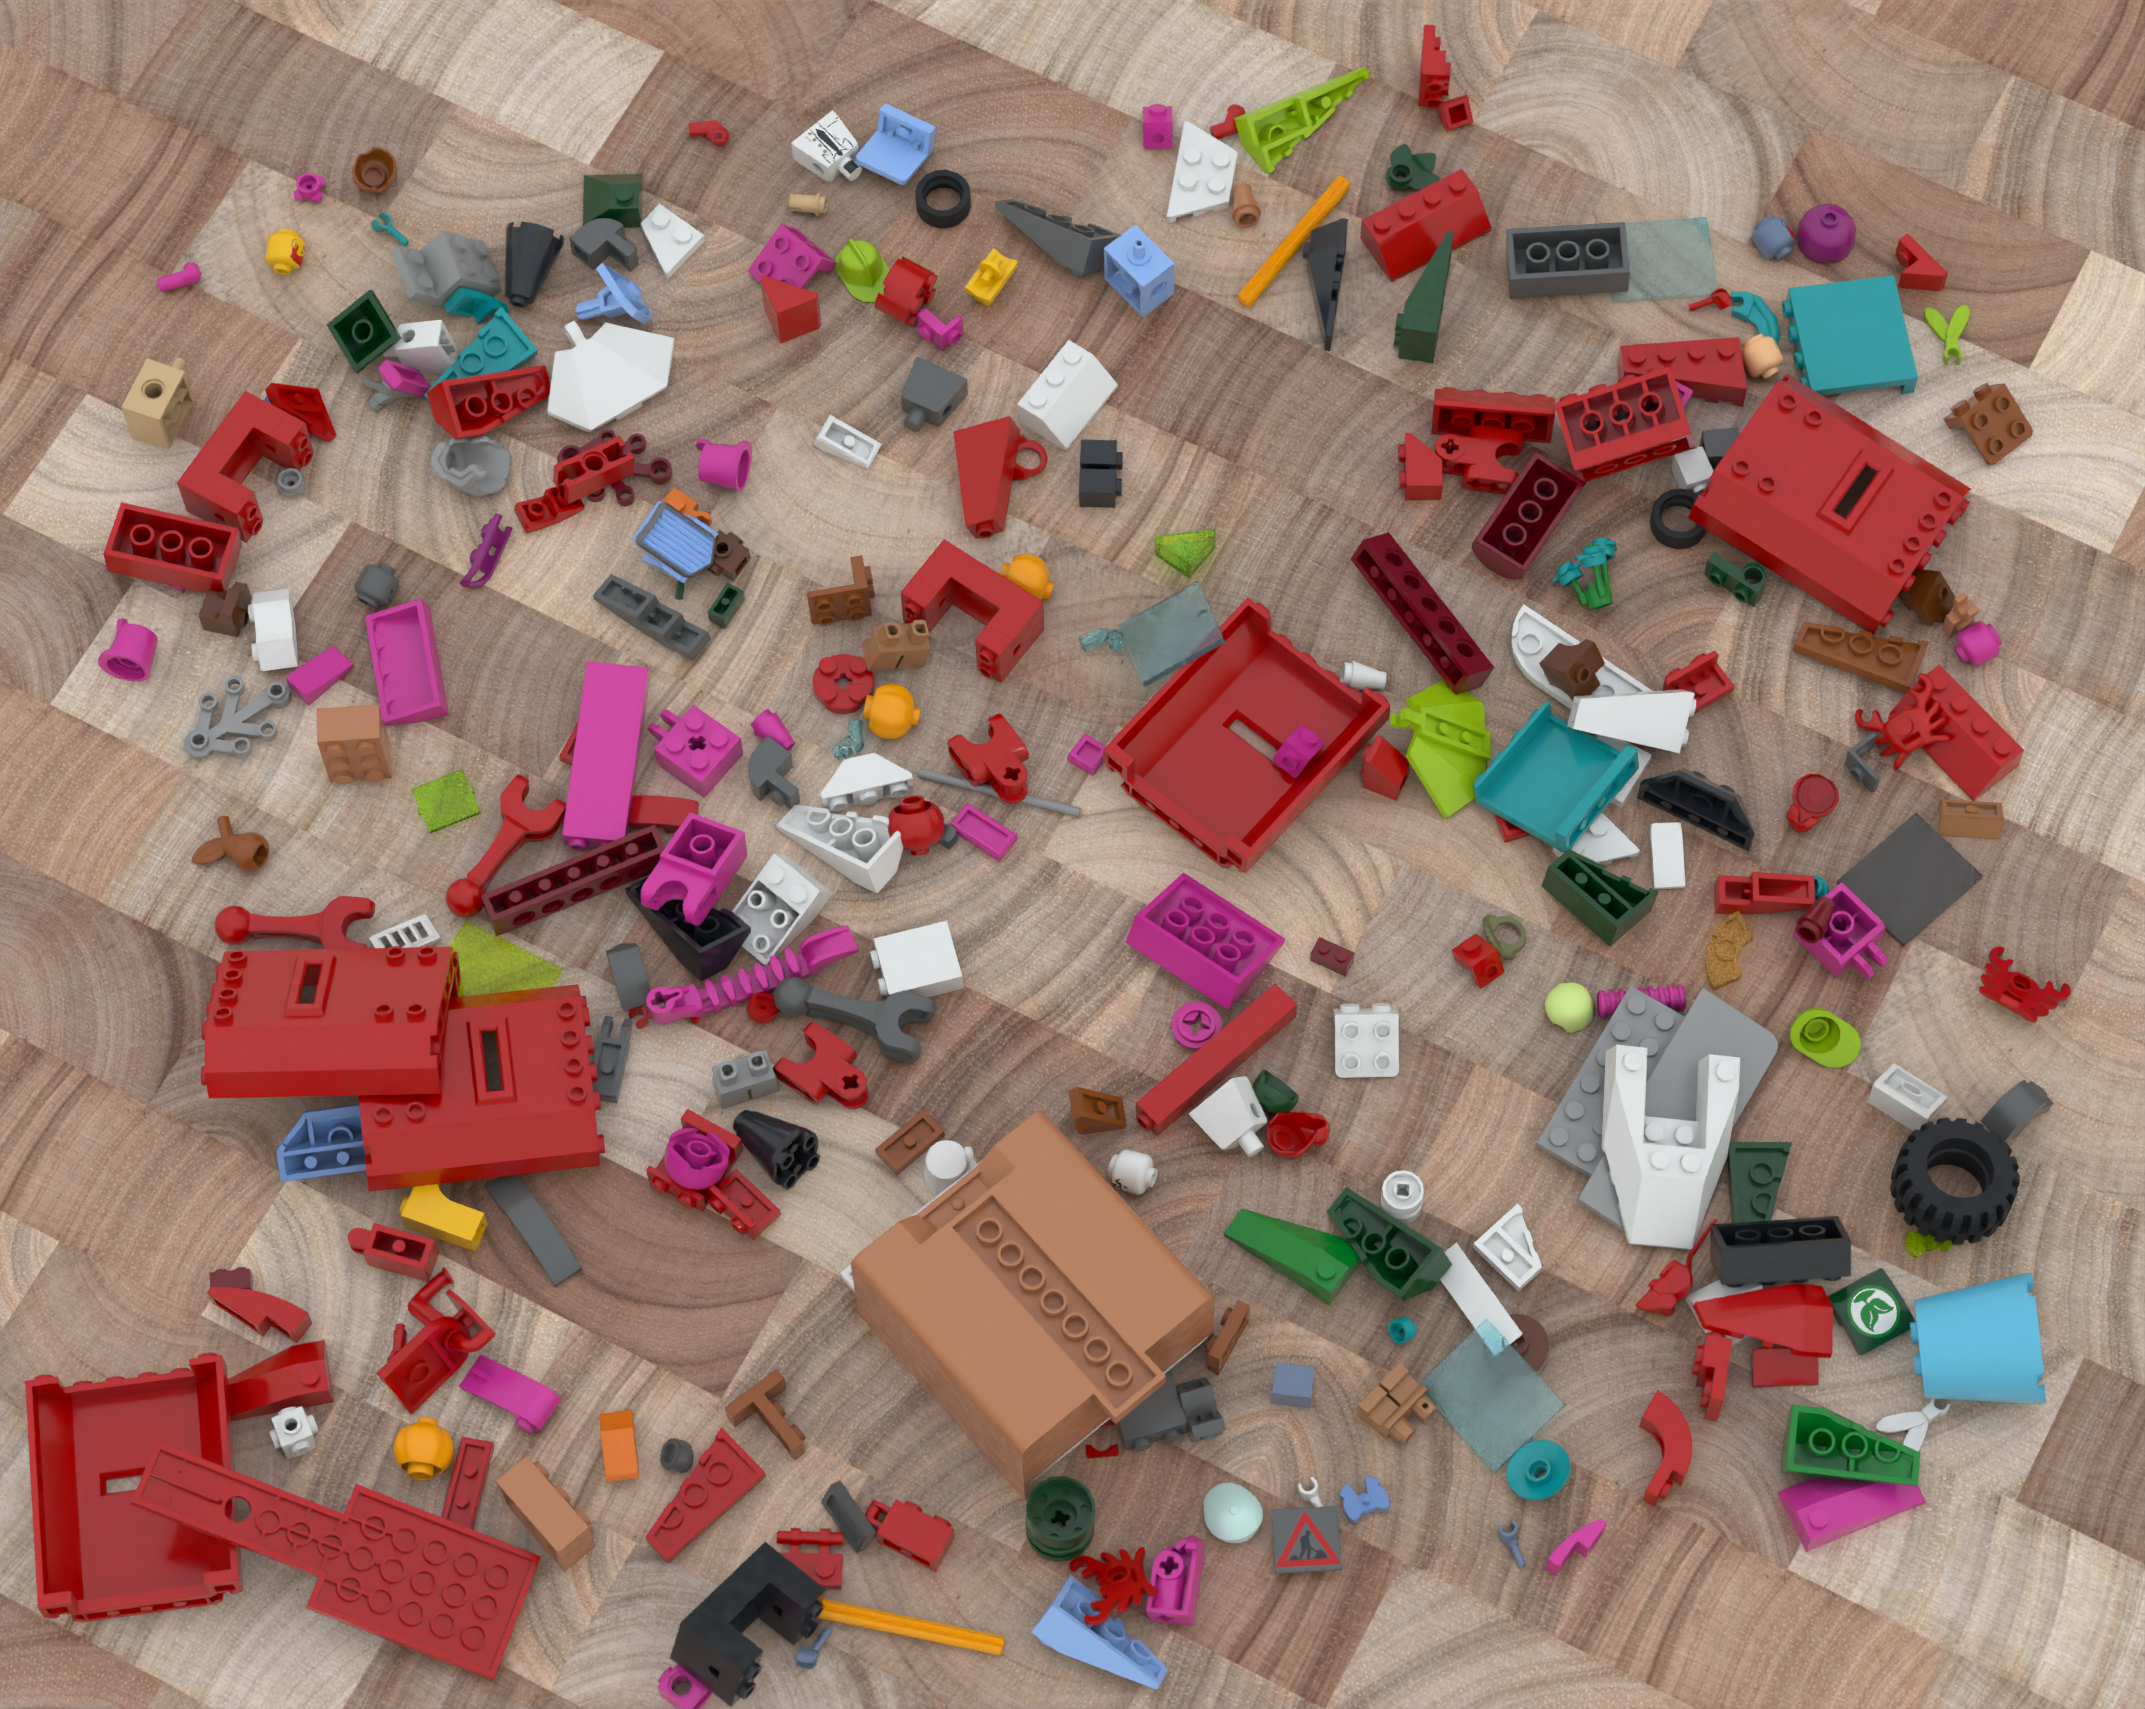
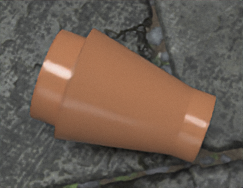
[1232,183,1261,228]

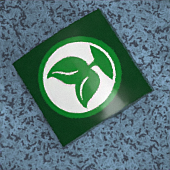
[1827,1268,1915,1355]

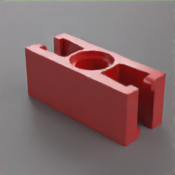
[553,436,635,504]

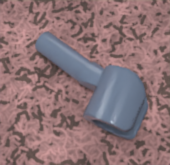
[1498,1519,1526,1568]
[796,1627,832,1669]

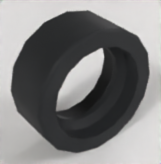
[915,170,971,228]
[1650,489,1706,549]

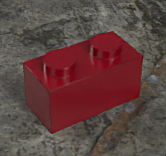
[1310,937,1355,977]
[210,1267,253,1290]

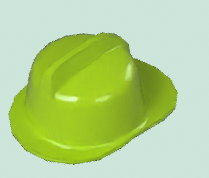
[835,239,890,303]
[1790,1007,1861,1068]

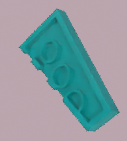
[424,307,538,406]

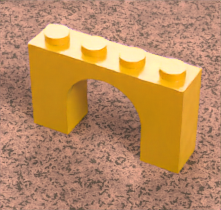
[399,1184,488,1252]

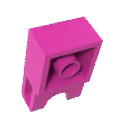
[641,812,748,926]

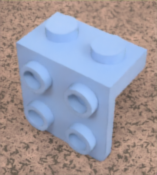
[855,103,936,185]

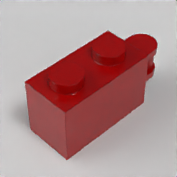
[347,1223,439,1282]
[864,1500,955,1572]

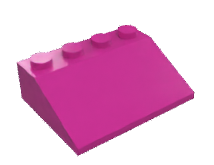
[1125,872,1286,1010]

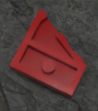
[265,383,337,442]

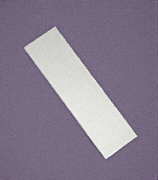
[1440,1243,1523,1356]

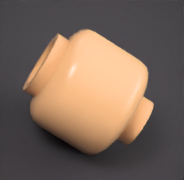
[1741,334,1784,380]

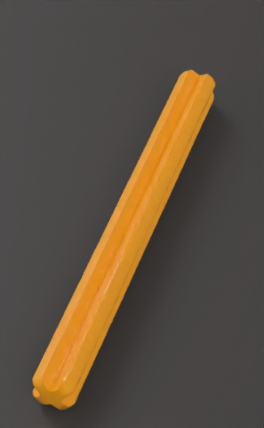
[1238,175,1350,307]
[817,1599,1005,1655]

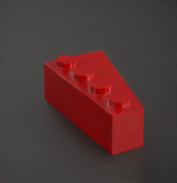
[1617,337,1747,407]

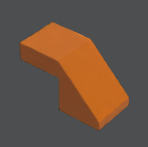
[600,1410,639,1482]

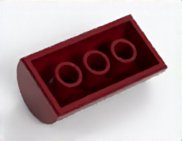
[1472,451,1586,580]

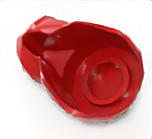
[1786,774,1839,833]
[1266,1111,1330,1159]

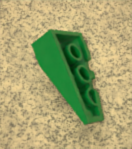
[1223,1209,1362,1305]
[1780,1405,1920,1486]

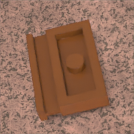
[1205,1300,1250,1375]

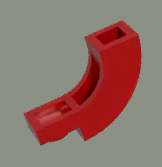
[1639,1390,1692,1506]

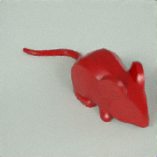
[1636,1218,1717,1316]

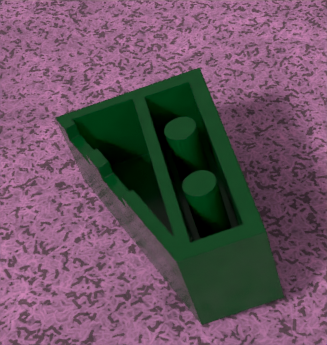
[1541,849,1658,946]

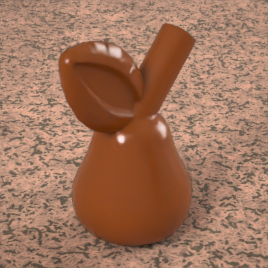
[192,816,269,872]

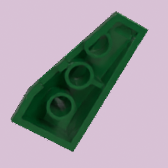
[1327,1187,1452,1301]

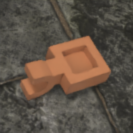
[1942,592,1979,638]

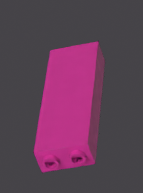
[562,661,650,851]

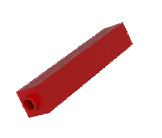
[1136,983,1297,1136]

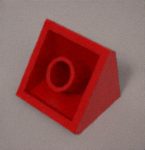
[761,276,821,344]

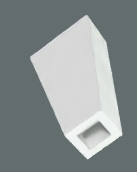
[1567,689,1696,753]

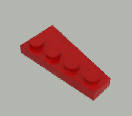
[645,1427,766,1563]

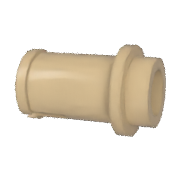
[789,193,828,216]

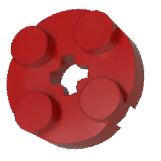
[813,654,874,714]

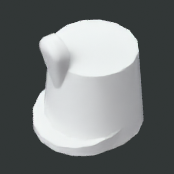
[923,1140,977,1195]

